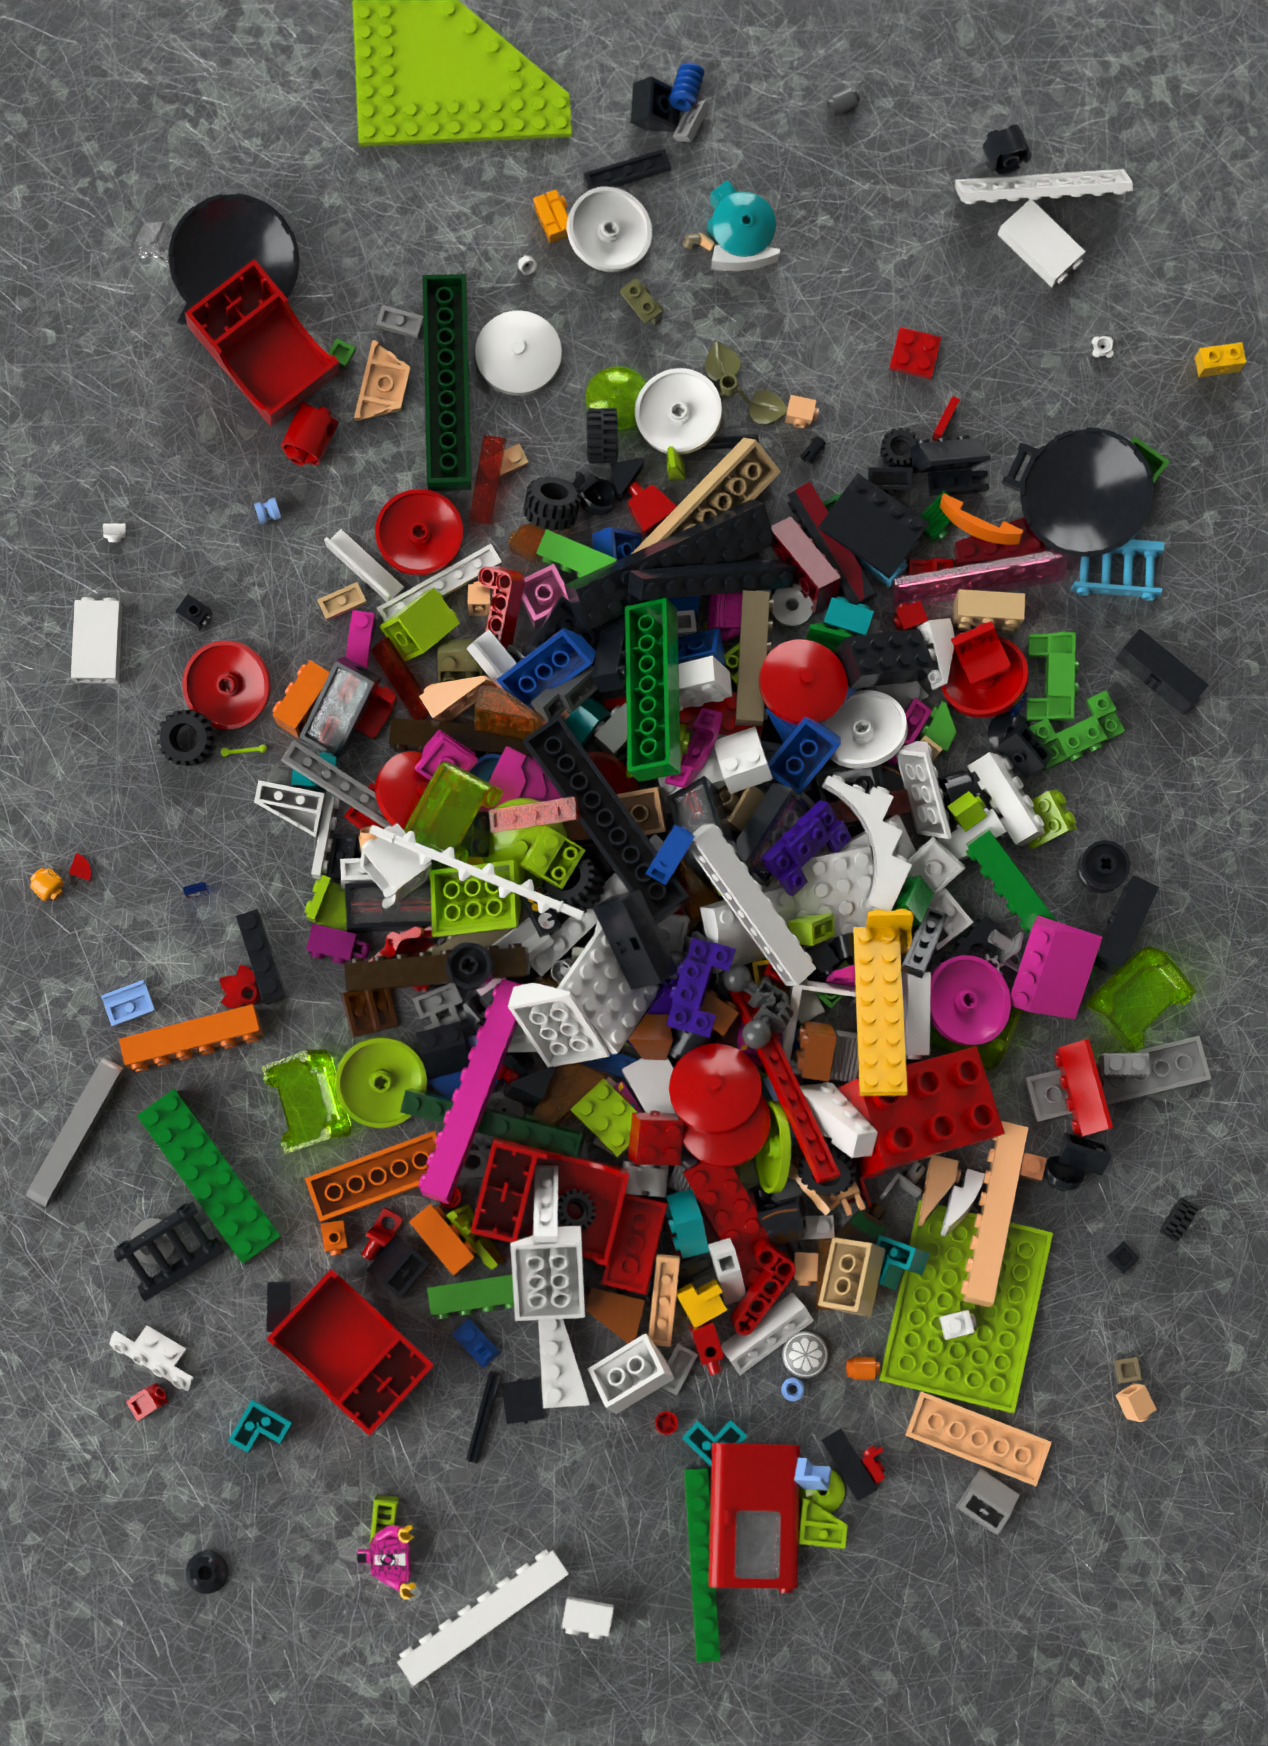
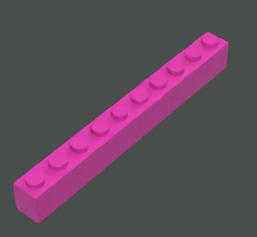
[419,978,522,1204]

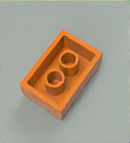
[272,660,330,739]
[409,1204,477,1277]

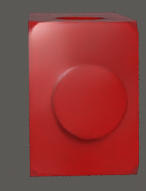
[627,481,677,538]
[688,1320,724,1375]

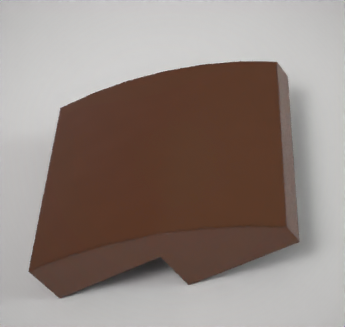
[341,989,399,1038]

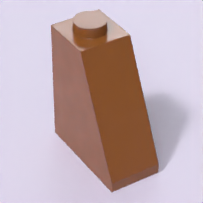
[584,1287,645,1344]

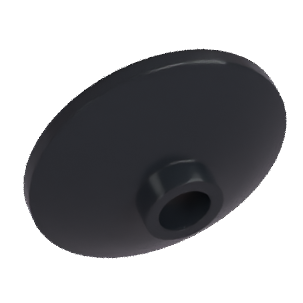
[987,712,1030,755]

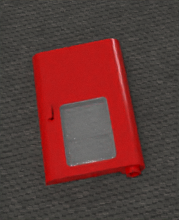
[709,1443,801,1593]

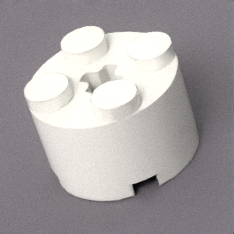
[623,1161,669,1197]

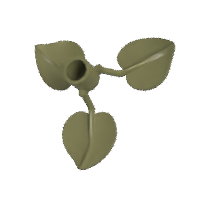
[705,341,787,432]

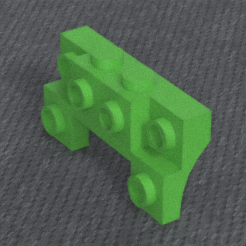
[1027,632,1079,722]
[1029,690,1125,771]

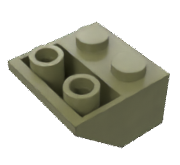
[437,639,483,683]

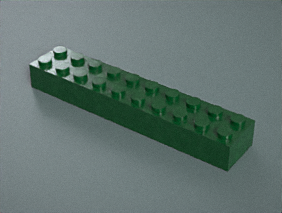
[422,274,472,491]

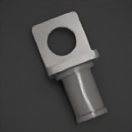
[988,930,1024,972]
[879,1162,926,1199]

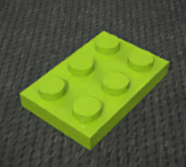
[570,1078,638,1158]

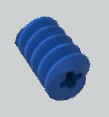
[669,63,705,111]

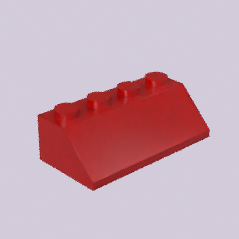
[1053,1039,1113,1138]

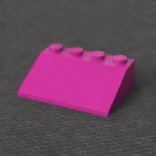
[1010,915,1103,1019]

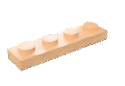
[648,1254,680,1347]

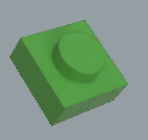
[328,338,356,369]

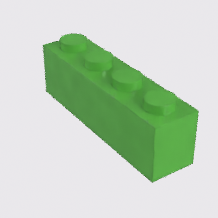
[536,529,618,578]
[427,1275,514,1320]

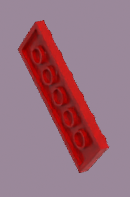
[683,1161,787,1290]

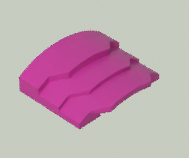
[476,746,566,817]

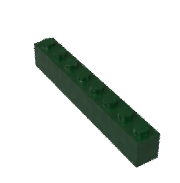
[400,1088,586,1158]

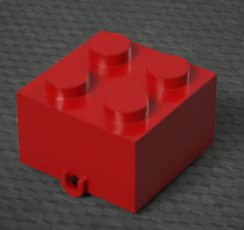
[628,1110,684,1165]

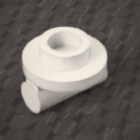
[103,523,126,542]

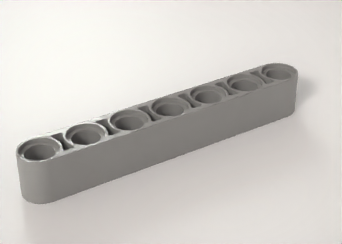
[26,1058,125,1207]

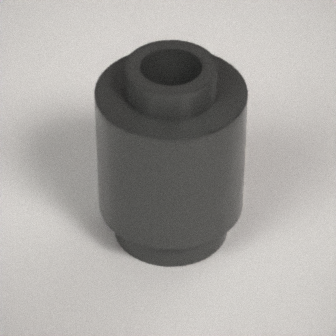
[827,87,860,116]

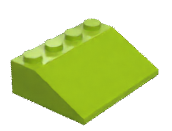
[430,860,525,938]

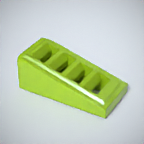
[666,446,686,481]
[369,1494,399,1545]

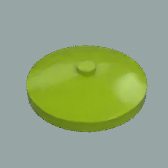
[482,798,569,886]
[335,1037,427,1128]
[754,1101,792,1193]

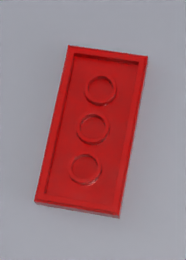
[601,1194,668,1295]

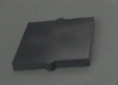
[501,1378,544,1424]

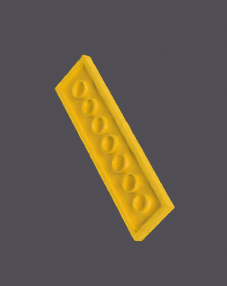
[853,927,907,1096]

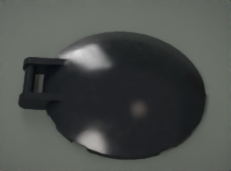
[168,193,299,325]
[1001,427,1154,557]

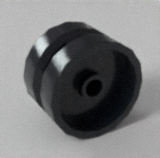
[1076,840,1131,894]

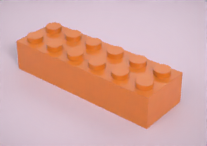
[119,1004,264,1073]
[305,1131,437,1223]

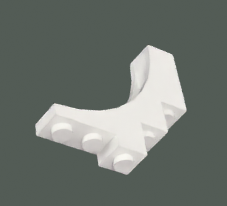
[822,775,912,911]

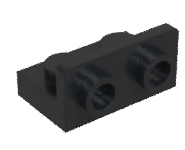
[326,834,361,880]

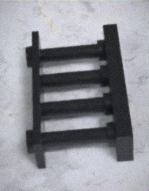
[114,1202,224,1302]

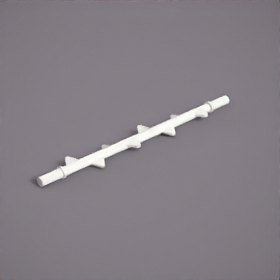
[369,825,584,920]

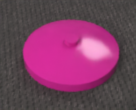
[930,955,1011,1046]

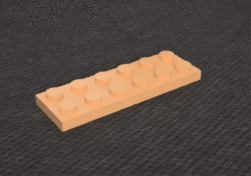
[905,1392,1052,1486]

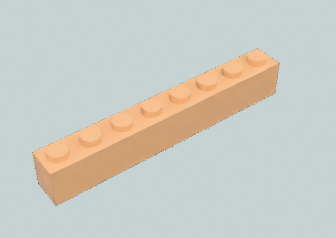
[961,1121,1028,1307]

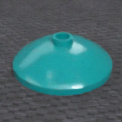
[712,191,776,257]

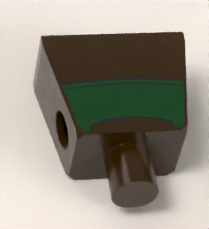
[835,1203,887,1245]

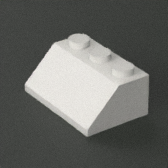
[588,1333,675,1414]

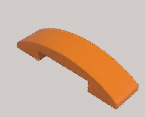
[940,494,1023,545]

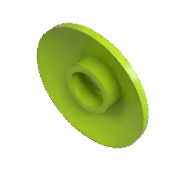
[800,1470,845,1513]

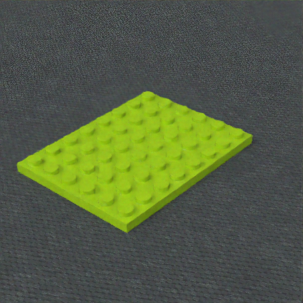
[879,1200,1053,1414]

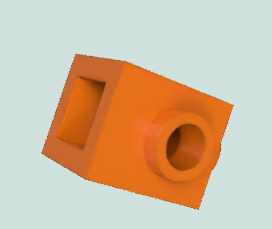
[321,1220,349,1256]

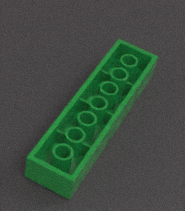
[625,598,681,782]
[136,1089,283,1265]

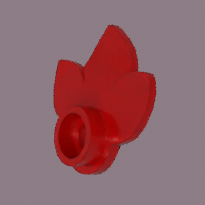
[219,964,261,1009]

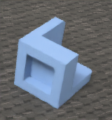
[794,1458,832,1490]

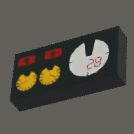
[520,887,562,938]

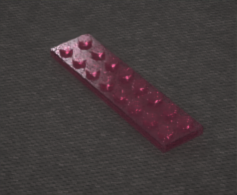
[892,549,1068,611]

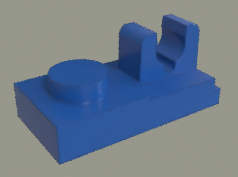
[452,1318,500,1368]

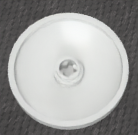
[567,187,652,272]
[475,311,562,396]
[635,368,723,455]
[824,690,908,769]

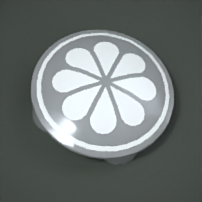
[782,1332,828,1378]

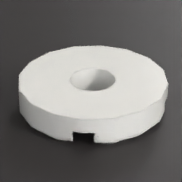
[771,584,813,627]

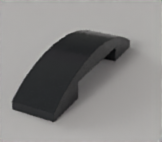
[463,994,535,1075]

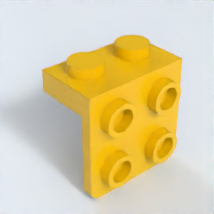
[866,909,914,956]

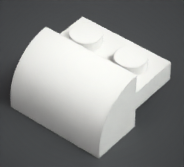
[918,888,973,950]

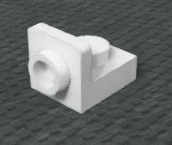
[939,1310,977,1340]

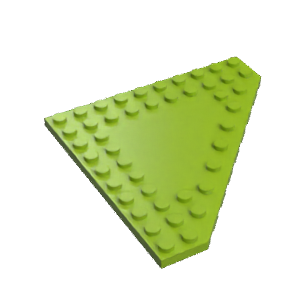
[352,0,572,147]

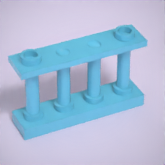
[1071,539,1164,601]

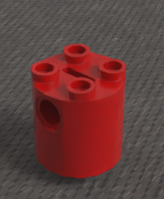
[280,402,339,466]

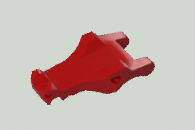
[364,926,432,962]

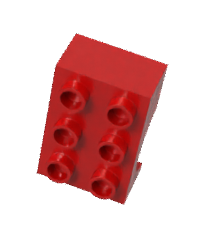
[185,259,339,427]
[837,1046,1005,1177]
[470,1137,630,1266]
[266,1269,436,1436]

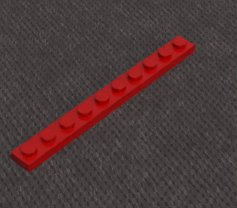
[729,990,840,1184]

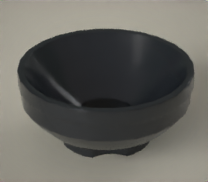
[1044,1156,1084,1191]
[186,1550,229,1594]

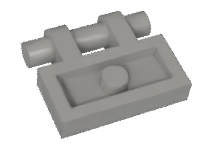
[412,983,467,1030]

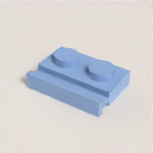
[101,980,156,1027]

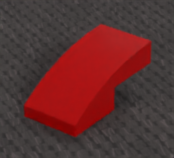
[906,558,954,583]

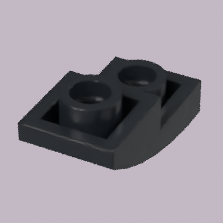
[266,1282,291,1332]

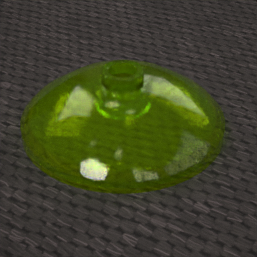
[585,366,646,429]

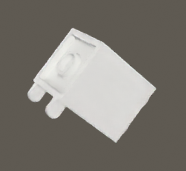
[360,823,432,909]

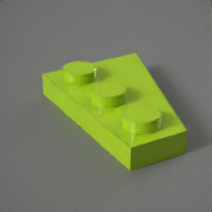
[446,1204,506,1270]

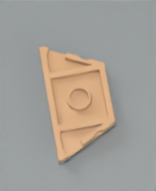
[354,340,411,421]

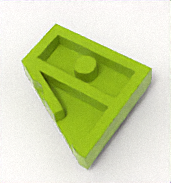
[799,1498,848,1549]

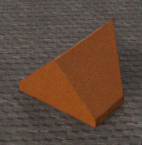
[628,1014,673,1060]

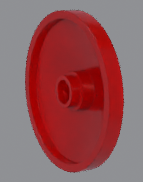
[375,489,463,576]
[941,636,1029,718]
[758,639,848,725]
[182,640,271,730]
[375,751,460,838]
[669,1044,762,1134]
[682,1094,771,1168]

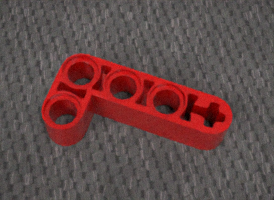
[478,566,525,649]
[730,1241,796,1335]

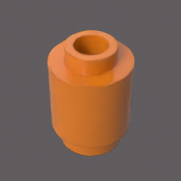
[846,1356,880,1380]

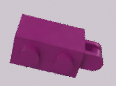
[306,924,371,965]

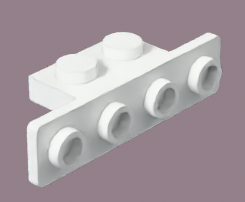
[110,1326,193,1391]

